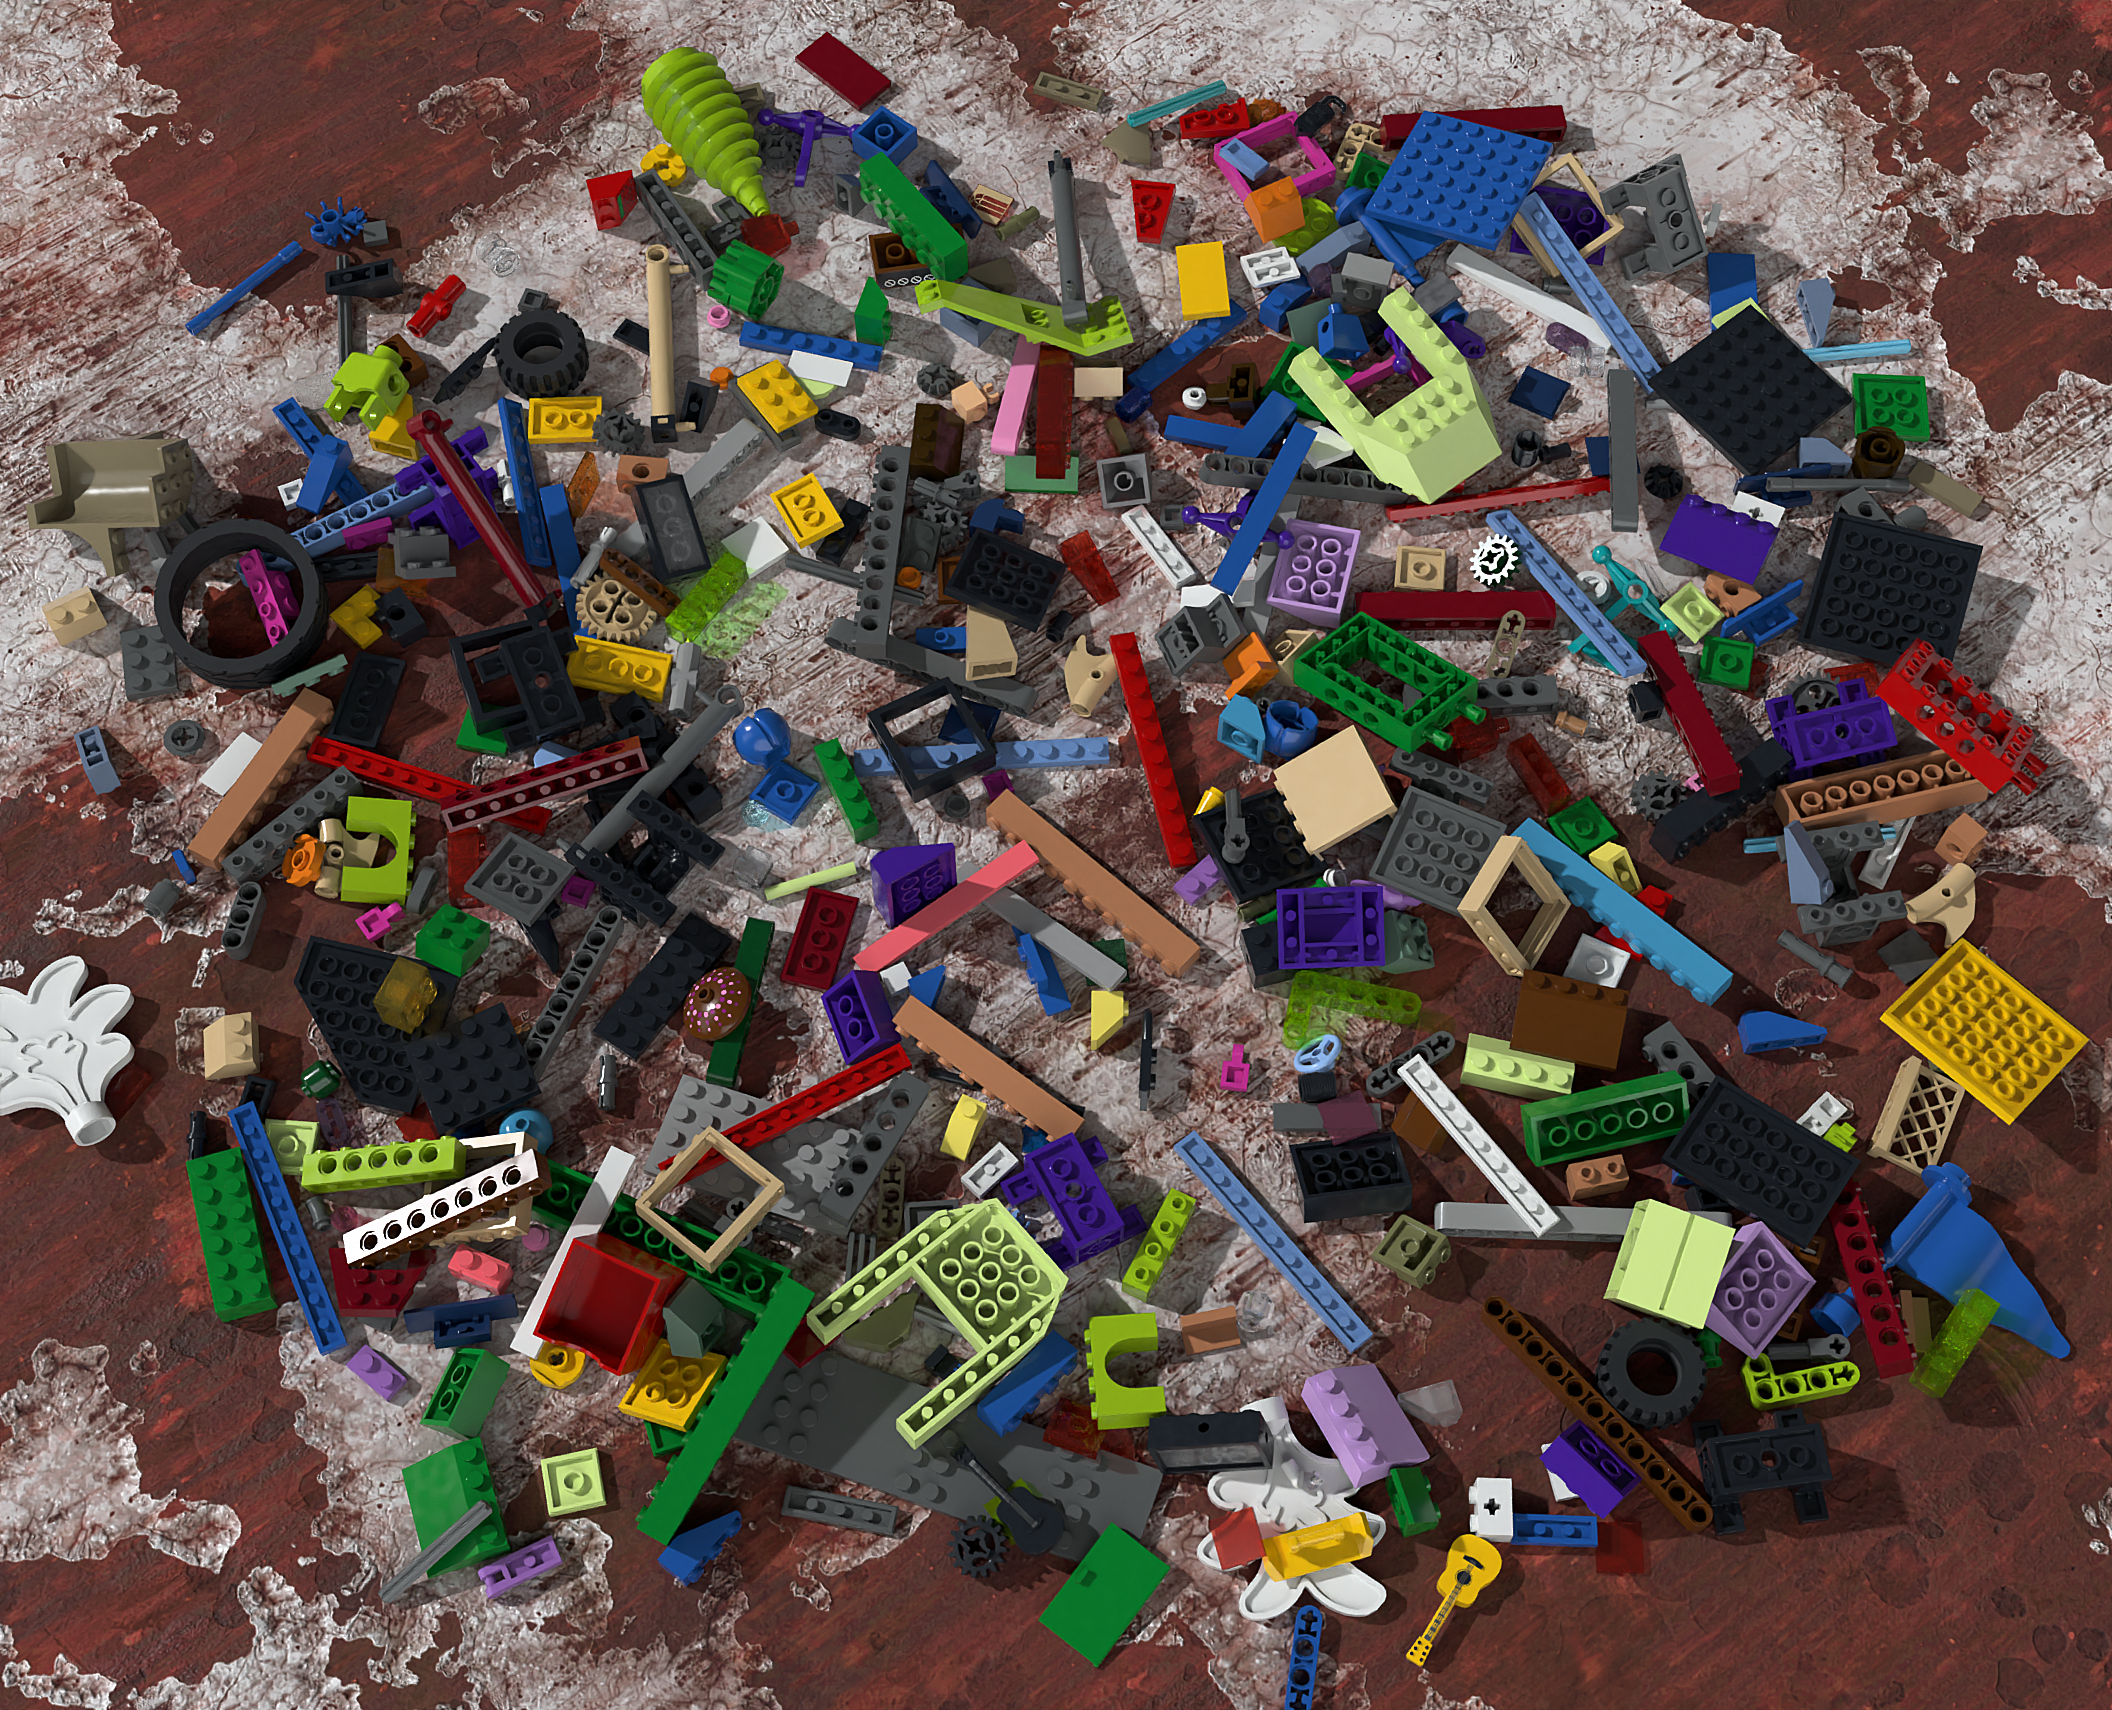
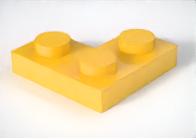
[330,584,383,650]

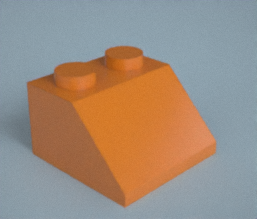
[1243,176,1305,244]

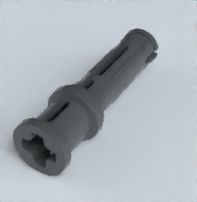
[1776,929,1855,990]

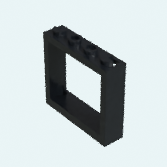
[448,617,543,735]
[867,676,998,804]

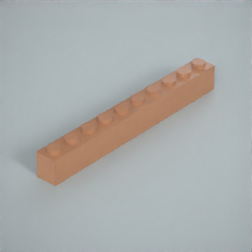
[986,789,1201,979]

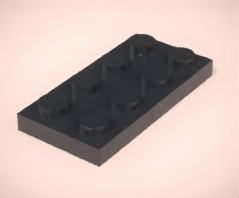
[326,651,408,752]

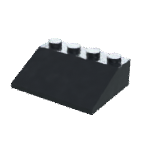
[1289,1132,1412,1223]

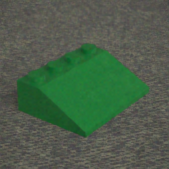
[402,1436,513,1579]

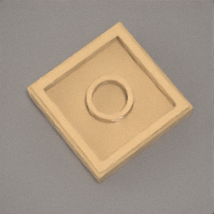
[1394,545,1447,592]

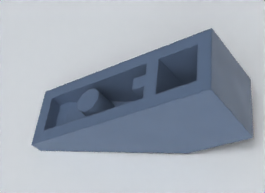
[1295,221,1372,278]
[1795,278,1836,348]
[74,725,121,795]
[1784,820,1833,905]

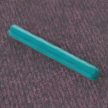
[1127,80,1227,128]

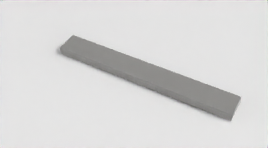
[956,860,1127,993]

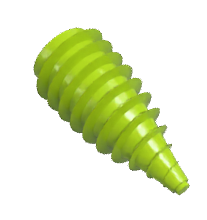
[641,47,771,220]

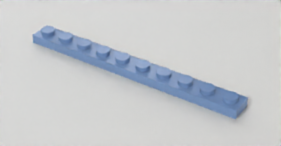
[1518,191,1662,396]
[1486,508,1647,678]
[854,737,1109,777]
[1173,1130,1373,1354]

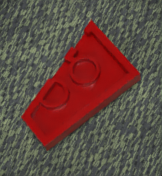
[1179,97,1250,139]
[1131,179,1176,245]
[1593,885,1673,962]

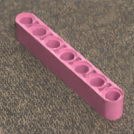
[991,333,1045,457]

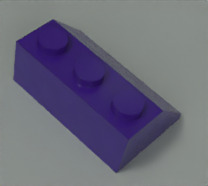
[820,970,902,1065]
[1539,1419,1642,1519]

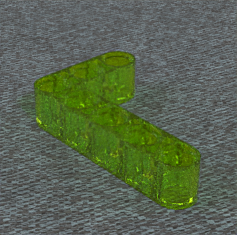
[1281,970,1421,1050]

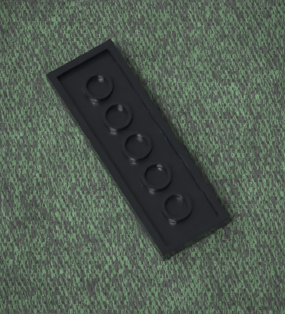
[593,912,732,1063]

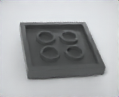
[464,832,575,927]

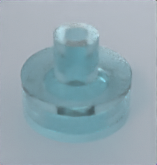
[742,800,769,827]

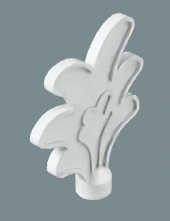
[0,956,135,1146]
[1197,1396,1386,1621]

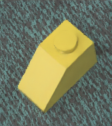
[1589,842,1643,897]
[1091,991,1129,1050]
[940,1094,988,1162]

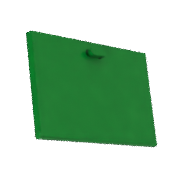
[1038,1522,1171,1668]

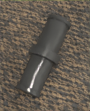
[597,1054,618,1111]

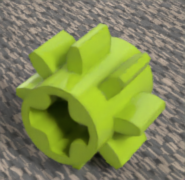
[1823,1122,1857,1153]

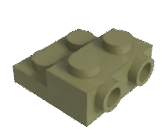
[1371,1213,1451,1289]

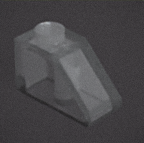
[1396,1379,1463,1427]

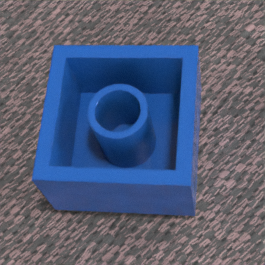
[852,105,918,167]

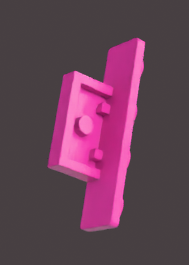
[239,549,300,647]

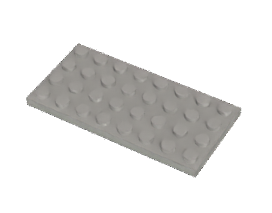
[643,1074,880,1240]

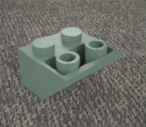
[1378,910,1435,974]
[663,1278,726,1359]

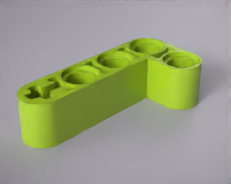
[1740,1353,1860,1410]

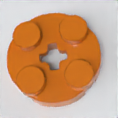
[282,834,326,887]

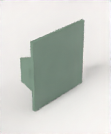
[1286,298,1332,352]

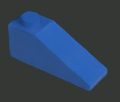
[1259,272,1319,333]
[295,434,354,515]
[1737,1010,1827,1054]

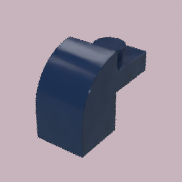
[969,499,1025,538]

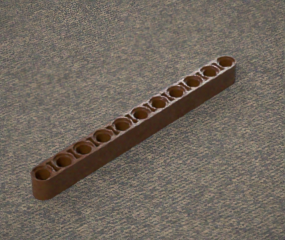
[1480,1295,1713,1533]

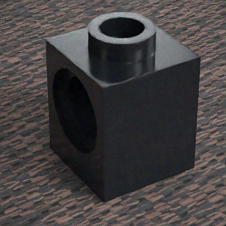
[1626,680,1665,724]

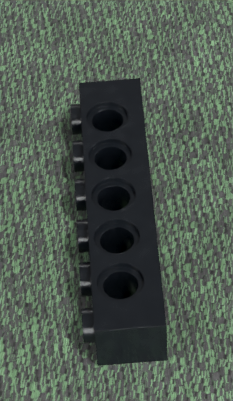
[609,690,723,826]

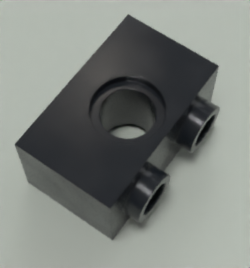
[374,586,429,649]

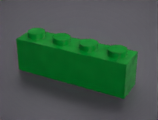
[814,738,879,844]

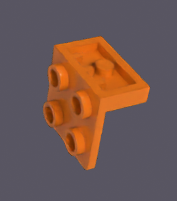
[1222,632,1280,701]

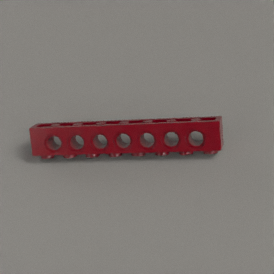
[440,735,649,833]
[1827,1176,1918,1379]

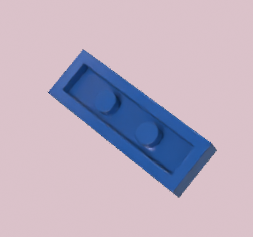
[1510,1513,1598,1547]

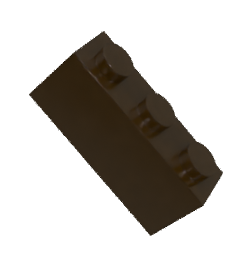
[909,403,965,482]

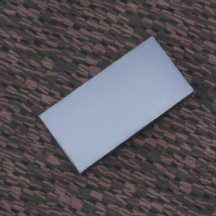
[1219,138,1270,181]

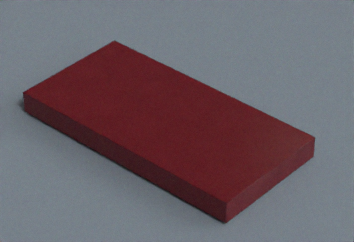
[795,32,891,112]
[779,886,860,993]

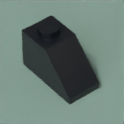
[679,376,720,433]

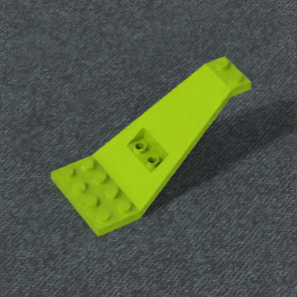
[914,279,1134,357]

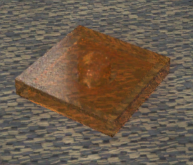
[566,451,601,519]

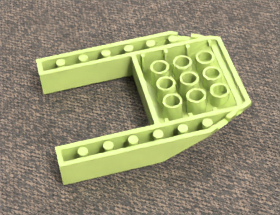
[1288,286,1502,505]
[806,1198,1069,1450]

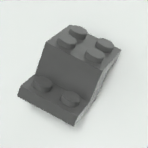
[388,526,456,580]
[1154,593,1248,676]

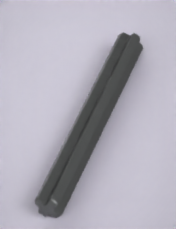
[378,1500,493,1603]

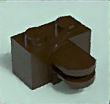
[1205,362,1261,420]

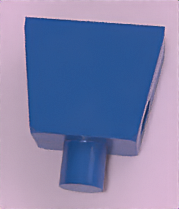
[1318,303,1370,361]

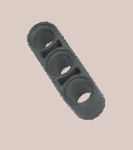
[221,882,267,960]

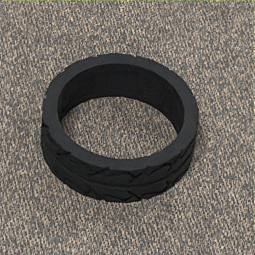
[154,518,330,690]

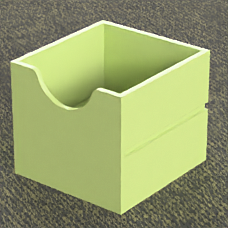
[1604,1199,1736,1329]

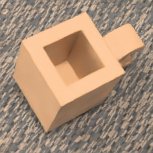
[951,380,999,424]

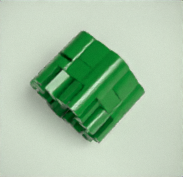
[707,239,785,321]

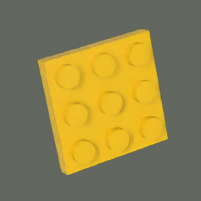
[618,1338,729,1432]

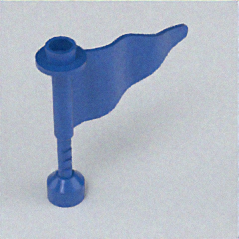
[1335,186,1469,325]
[1810,1162,2071,1359]

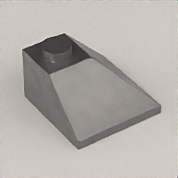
[1096,452,1152,509]

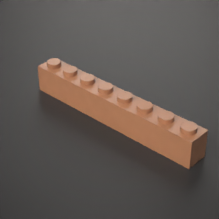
[187,687,335,872]
[892,995,1086,1142]

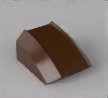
[1391,1087,1467,1153]

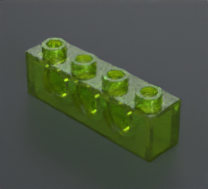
[665,551,748,644]
[1908,1288,2001,1398]

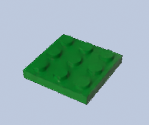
[1260,341,1356,427]
[1851,373,1930,442]

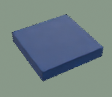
[749,760,821,826]

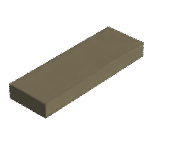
[1033,71,1105,112]
[1907,460,1983,518]

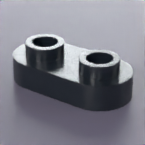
[814,409,861,441]

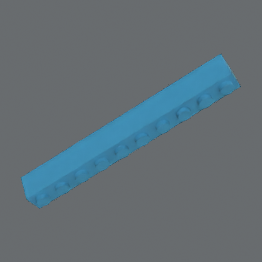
[1510,818,1733,1006]

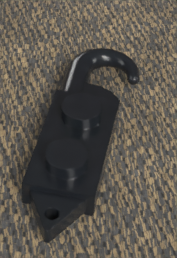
[1293,95,1347,139]
[432,336,496,405]
[1138,1008,1157,1111]

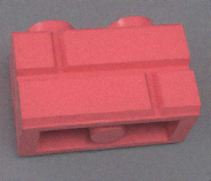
[448,1243,514,1296]

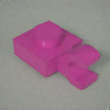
[355,902,406,944]
[1220,1044,1250,1092]

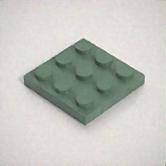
[270,654,348,697]

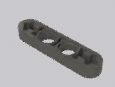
[1365,1031,1455,1098]

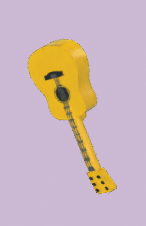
[1406,1534,1502,1667]

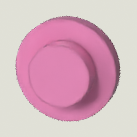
[707,305,731,328]
[522,1224,550,1252]

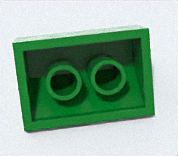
[419,1347,511,1441]

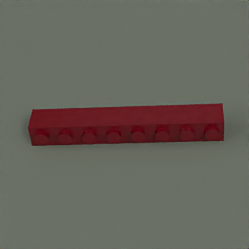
[1379,105,1567,152]
[1353,590,1556,631]
[1637,629,1743,797]

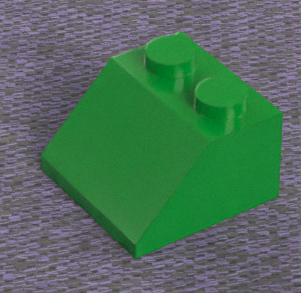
[854,276,893,348]
[1384,1467,1441,1538]

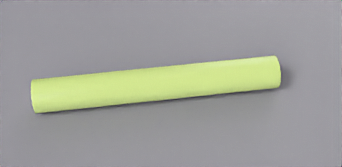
[764,862,857,901]

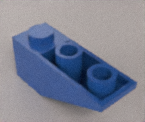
[657,1510,742,1587]

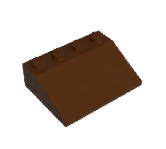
[1509,969,1630,1072]

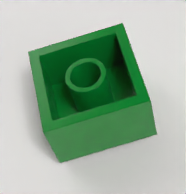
[415,903,490,978]

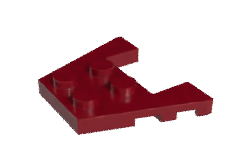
[328,1248,437,1318]

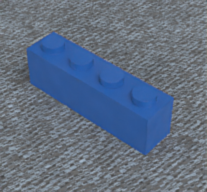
[1224,390,1298,473]
[977,1329,1078,1438]

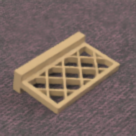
[1866,1055,1965,1178]

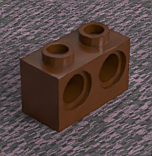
[374,333,429,391]

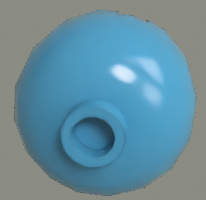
[499,1107,554,1158]

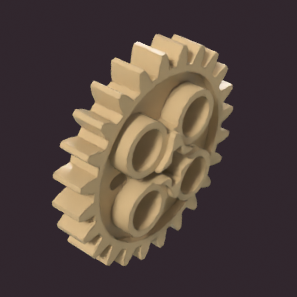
[575,571,657,645]

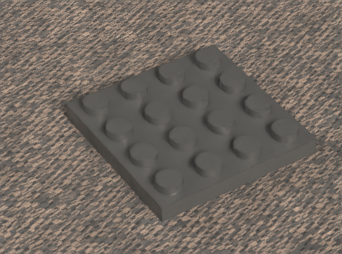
[1368,785,1507,919]

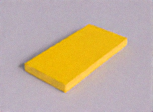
[1176,241,1231,321]
[566,635,674,704]

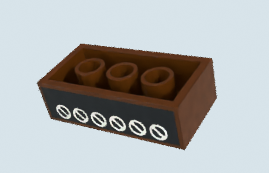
[868,223,969,290]

